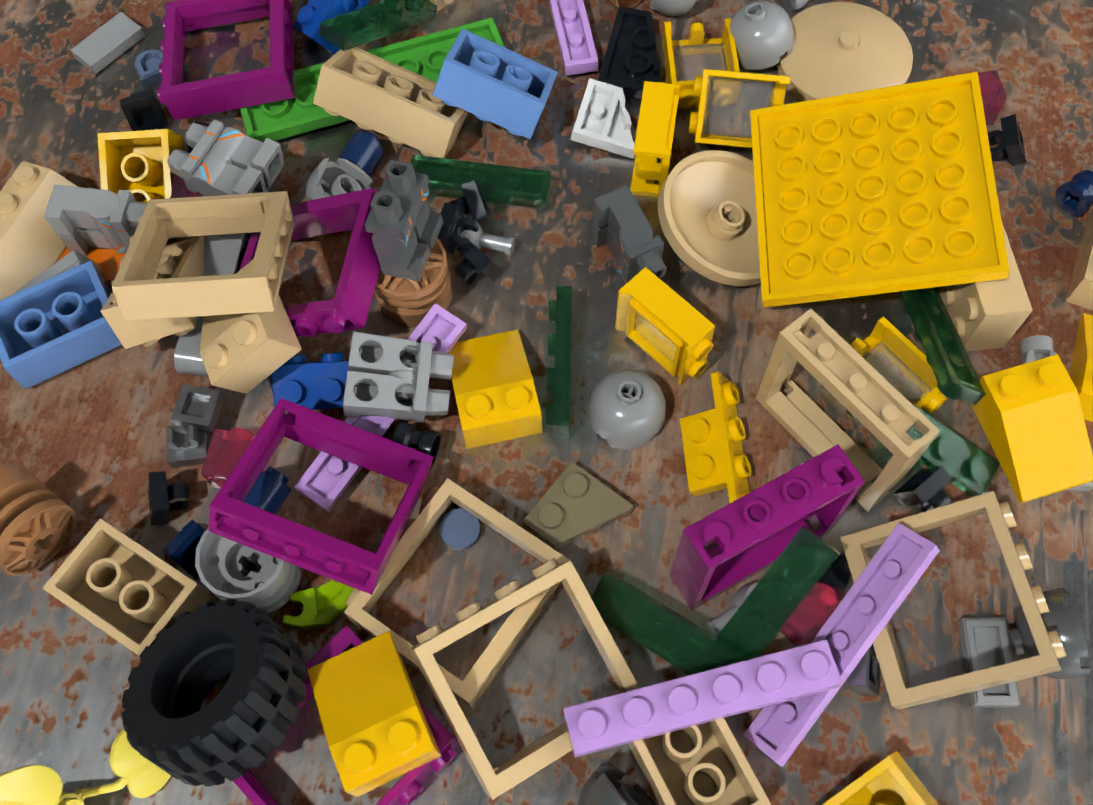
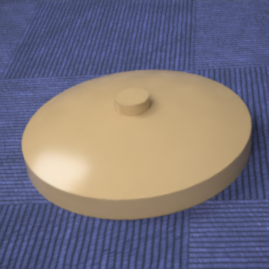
[776,2,913,101]
[658,150,761,286]

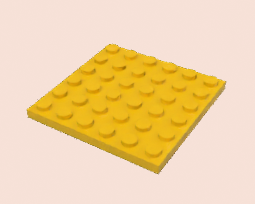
[750,72,1009,308]

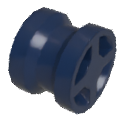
[1056,170,1093,216]

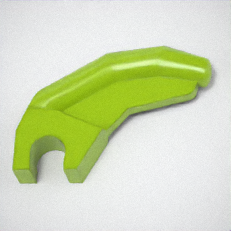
[282,579,355,630]

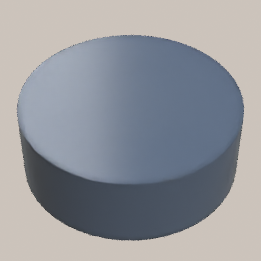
[439,508,481,550]

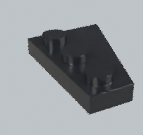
[598,6,661,99]

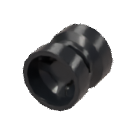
[392,422,441,469]

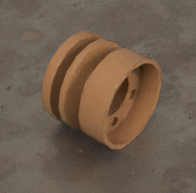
[374,238,453,328]
[0,464,76,576]

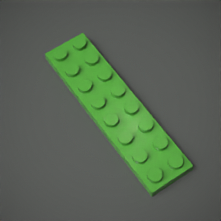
[240,18,505,143]

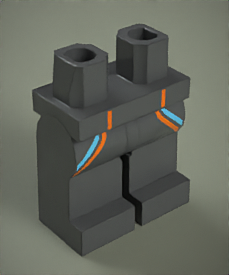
[364,160,443,282]
[591,185,666,287]

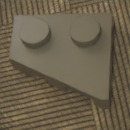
[522,461,634,550]

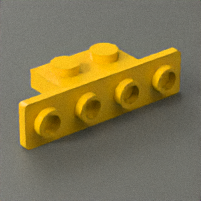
[680,371,752,503]

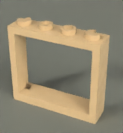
[111,191,294,321]
[755,308,940,512]
[344,478,569,709]
[840,491,1066,710]
[410,558,640,800]

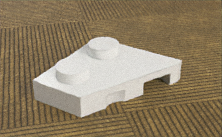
[570,78,635,159]

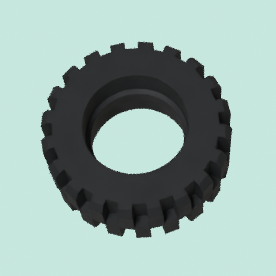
[121,600,307,787]

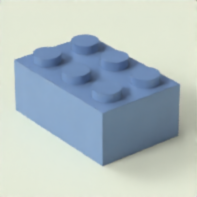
[432,28,558,139]
[0,260,122,389]

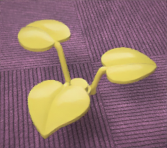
[0,729,171,805]

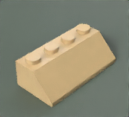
[313,43,468,160]
[0,161,78,300]

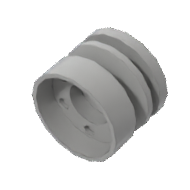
[195,528,301,615]

